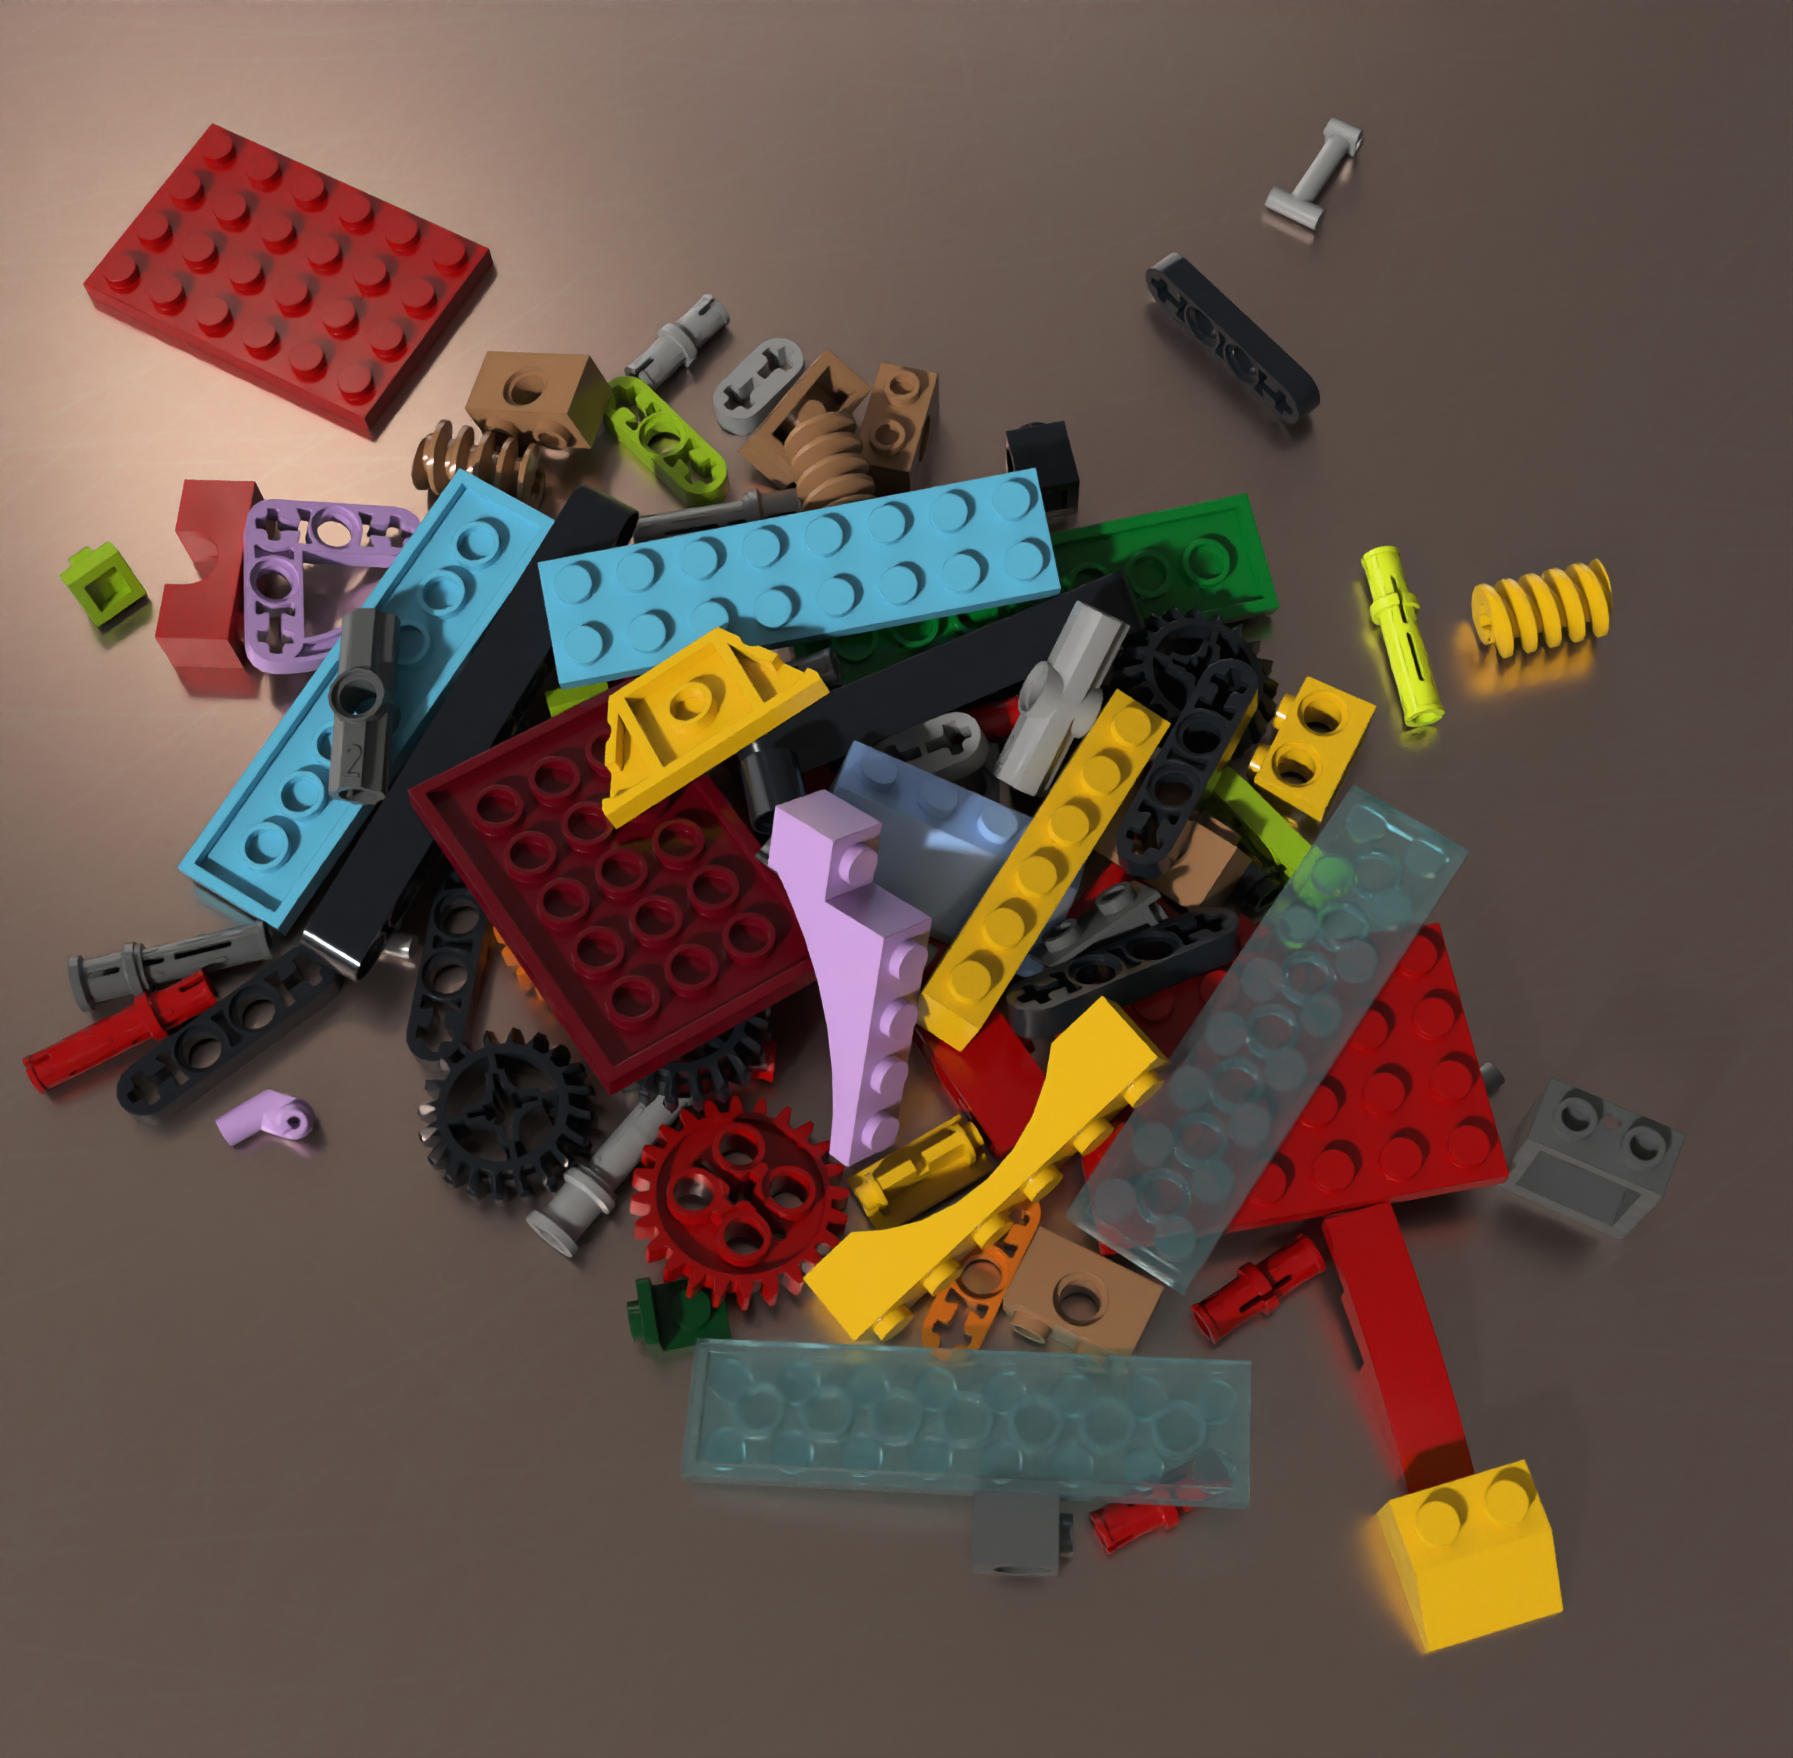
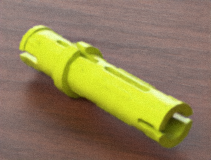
[1361,546,1445,727]

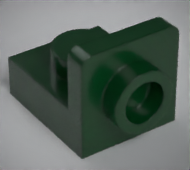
[627,1277,733,1360]

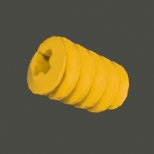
[1471,559,1612,659]

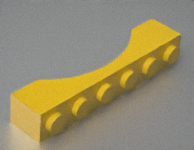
[916,689,1171,1052]
[803,996,1171,1342]

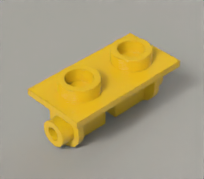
[846,1114,994,1230]

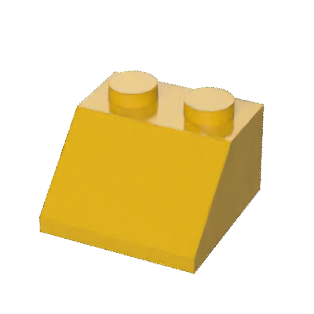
[1376,1459,1564,1654]

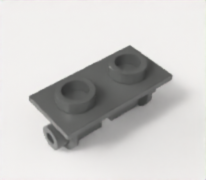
[1028,880,1169,985]

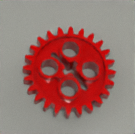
[629,1095,850,1310]

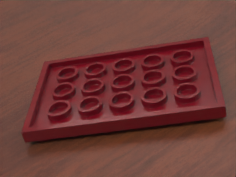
[408,677,817,1096]

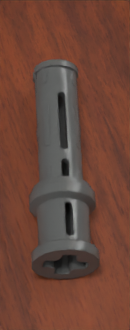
[68,919,274,1012]

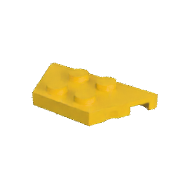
[602,627,830,829]

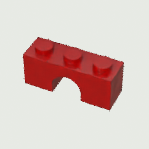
[155,479,276,668]

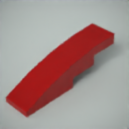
[1321,1201,1475,1495]

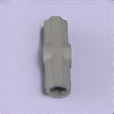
[991,600,1130,799]

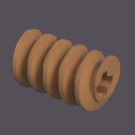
[784,411,878,512]
[411,419,546,511]

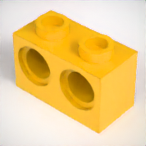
[1245,676,1377,834]

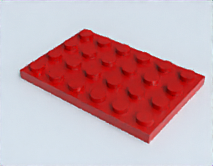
[83,123,493,431]
[1055,922,1510,1256]

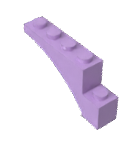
[768,789,932,1167]

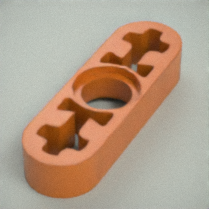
[921,1198,1041,1371]

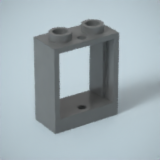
[1495,1077,1686,1240]

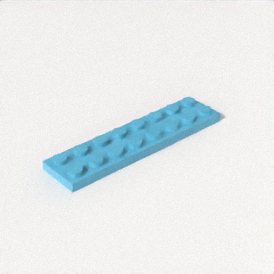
[177,468,555,936]
[538,468,1061,690]

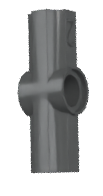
[328,608,401,805]

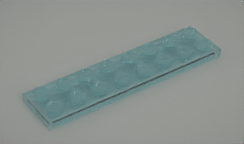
[1065,784,1470,1295]
[681,1338,1251,1510]

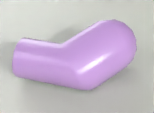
[215,1089,315,1147]

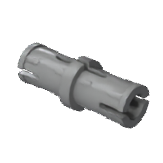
[624,294,730,392]

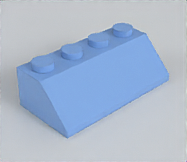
[829,740,1086,978]

